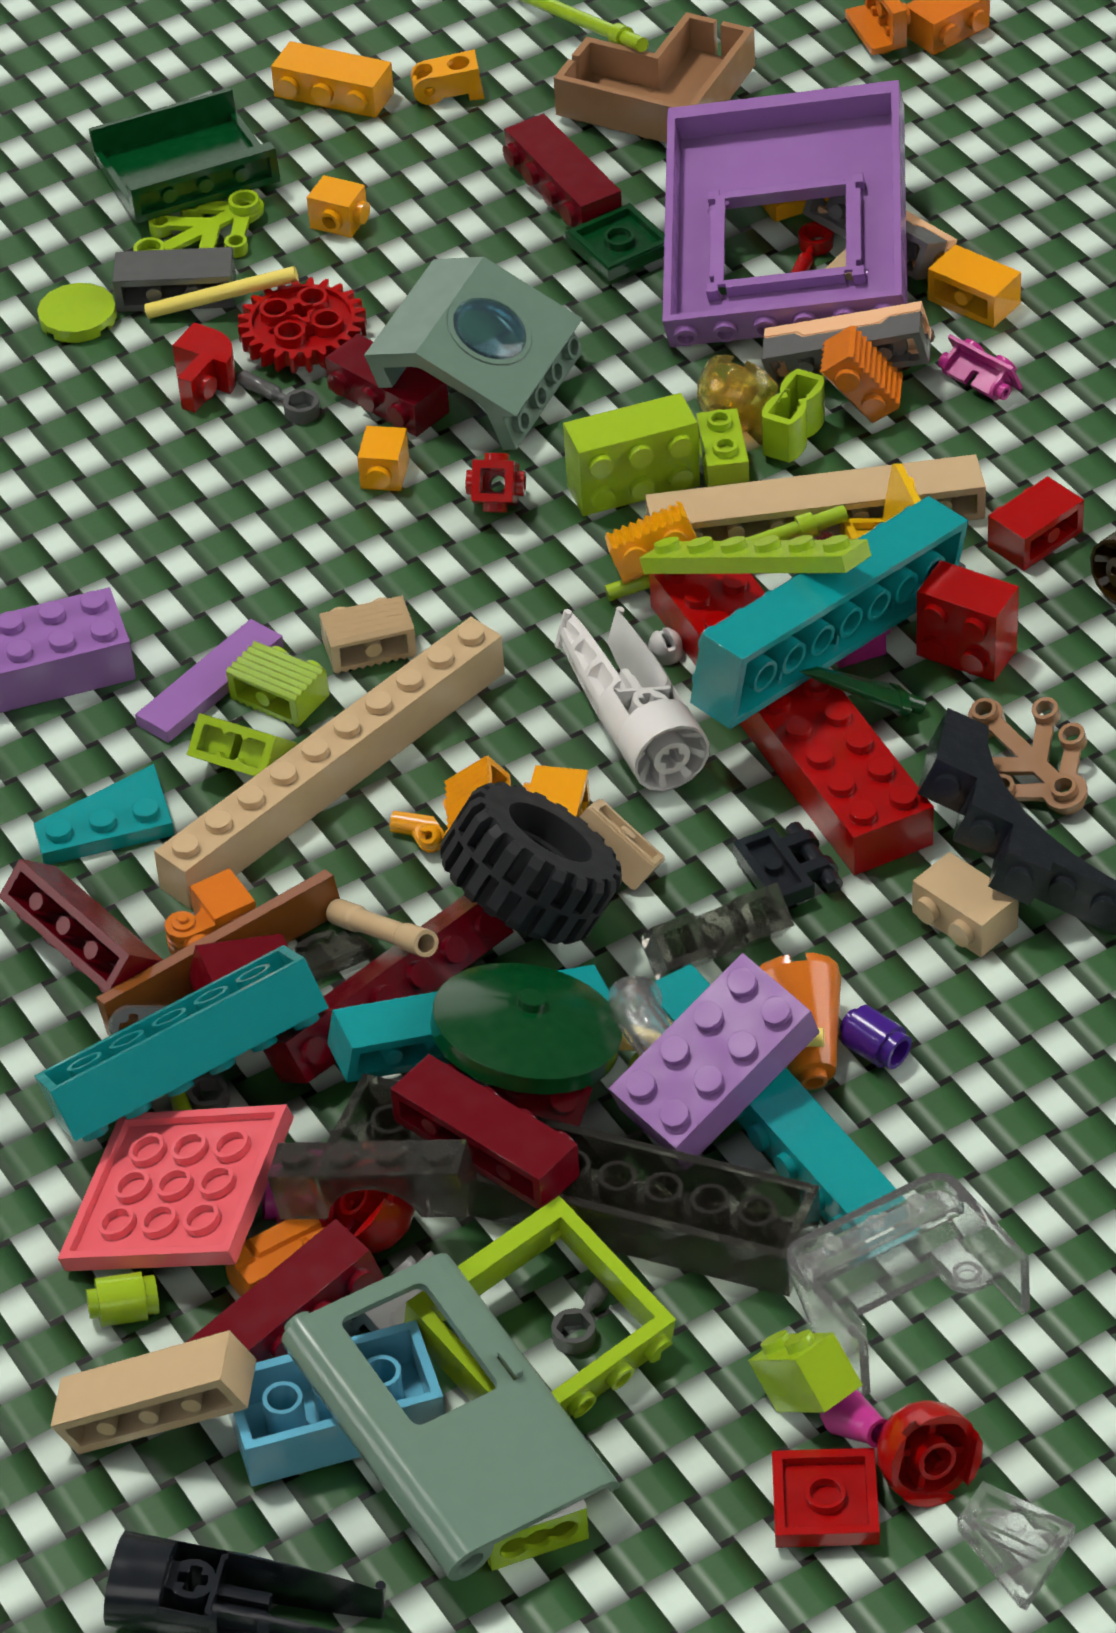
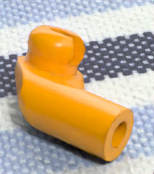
[389,811,445,853]

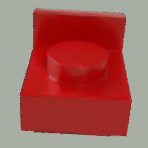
[172,322,237,413]

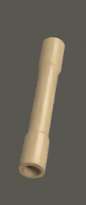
[326,899,439,957]

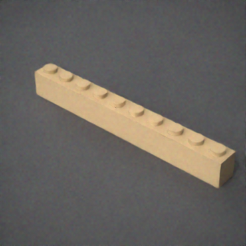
[154,617,505,910]

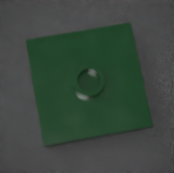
[565,203,665,282]

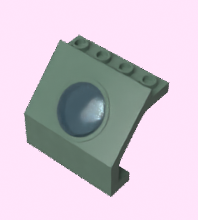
[364,257,582,450]

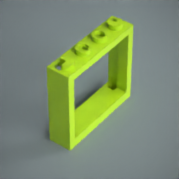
[404,1196,676,1418]

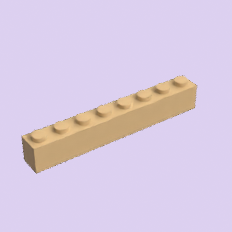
[645,454,986,541]

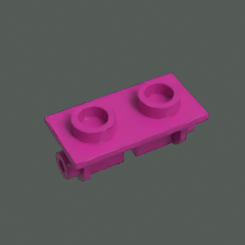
[938,334,1023,401]

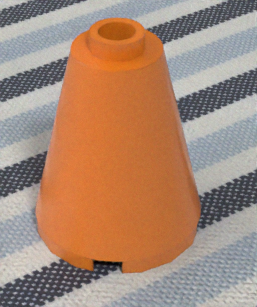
[759,953,841,1090]

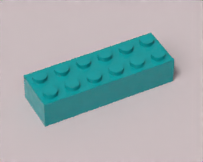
[34,945,329,1142]

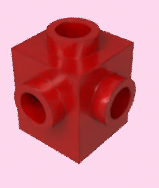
[465,453,526,513]

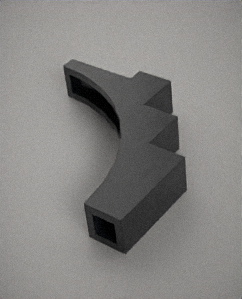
[917,708,1116,935]

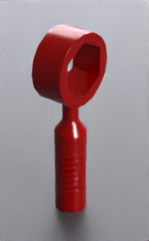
[790,222,834,273]

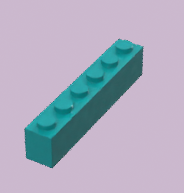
[327,964,615,1083]

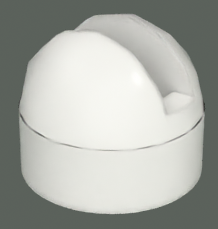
[648,627,683,665]

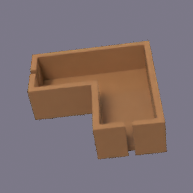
[553,12,755,143]

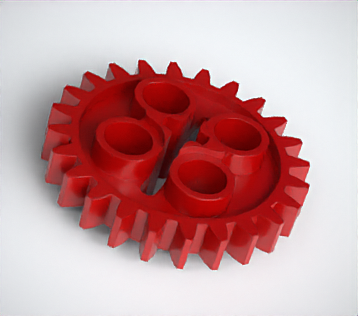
[237,277,367,374]

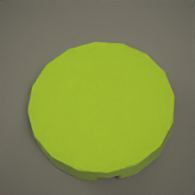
[37,283,117,343]

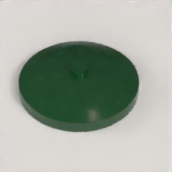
[430,963,622,1095]

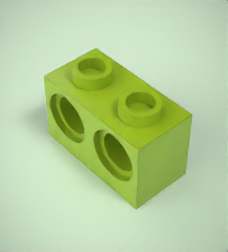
[696,408,749,487]
[186,713,297,776]

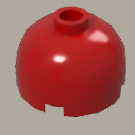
[319,1153,416,1253]
[877,1400,983,1508]

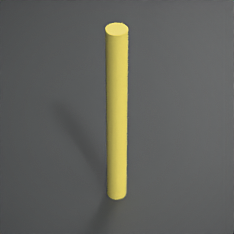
[144,266,299,319]

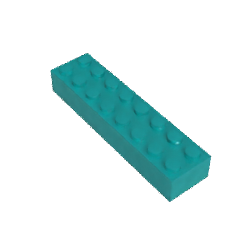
[690,496,969,729]

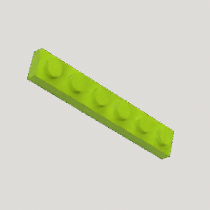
[639,535,872,574]

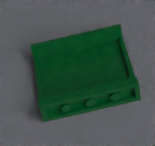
[89,88,281,224]

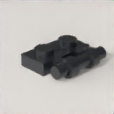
[733,822,843,912]

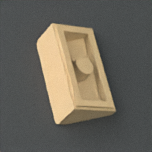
[579,799,665,890]

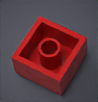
[916,560,1019,682]

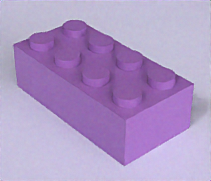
[0,587,136,713]
[608,953,820,1169]

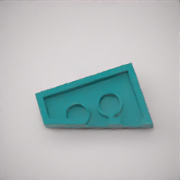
[33,764,174,865]

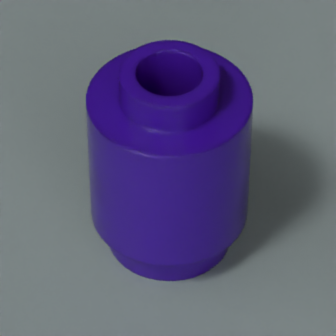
[840,1005,912,1069]

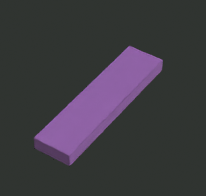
[135,619,284,743]

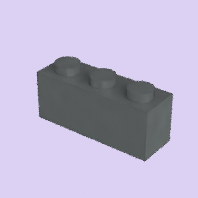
[112,247,236,312]

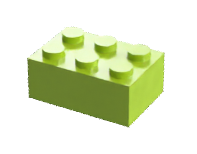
[563,393,700,516]

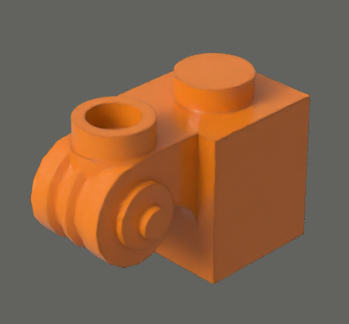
[164,868,256,955]

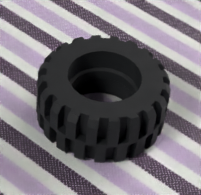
[440,782,622,945]

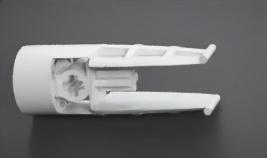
[555,606,710,791]

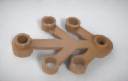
[968,697,1088,815]

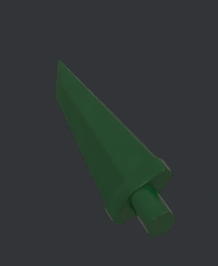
[799,666,926,716]

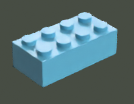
[229,1320,445,1487]

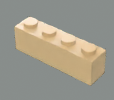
[50,1330,257,1455]

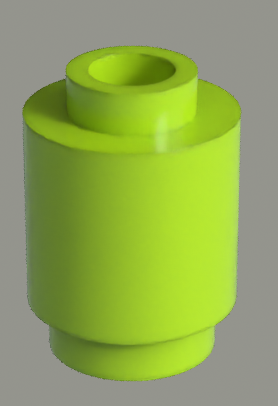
[86,1271,160,1327]

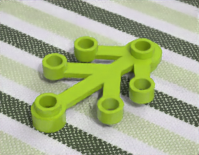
[133,189,264,258]

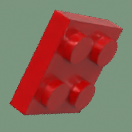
[772,1448,880,1548]

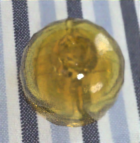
[696,355,779,433]

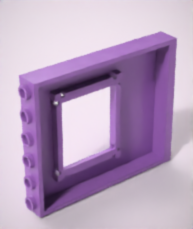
[662,80,907,347]

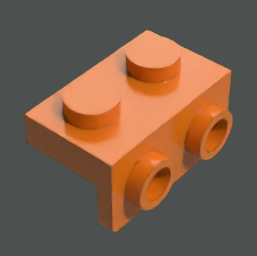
[845,0,911,55]

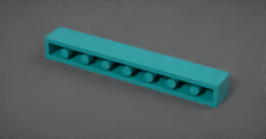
[642,963,908,1258]

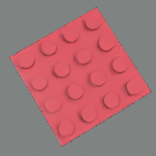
[58,1104,294,1271]

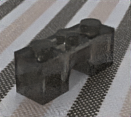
[640,883,794,981]

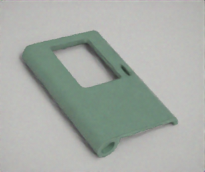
[281,1253,619,1581]

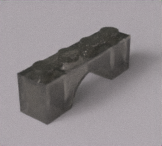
[268,1139,478,1219]

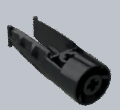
[103,1530,386,1633]

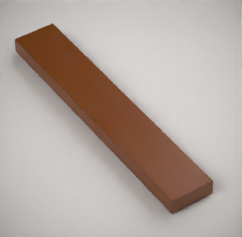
[96,869,340,1036]

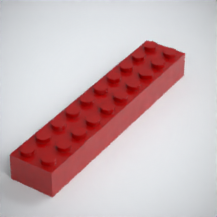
[649,573,934,876]

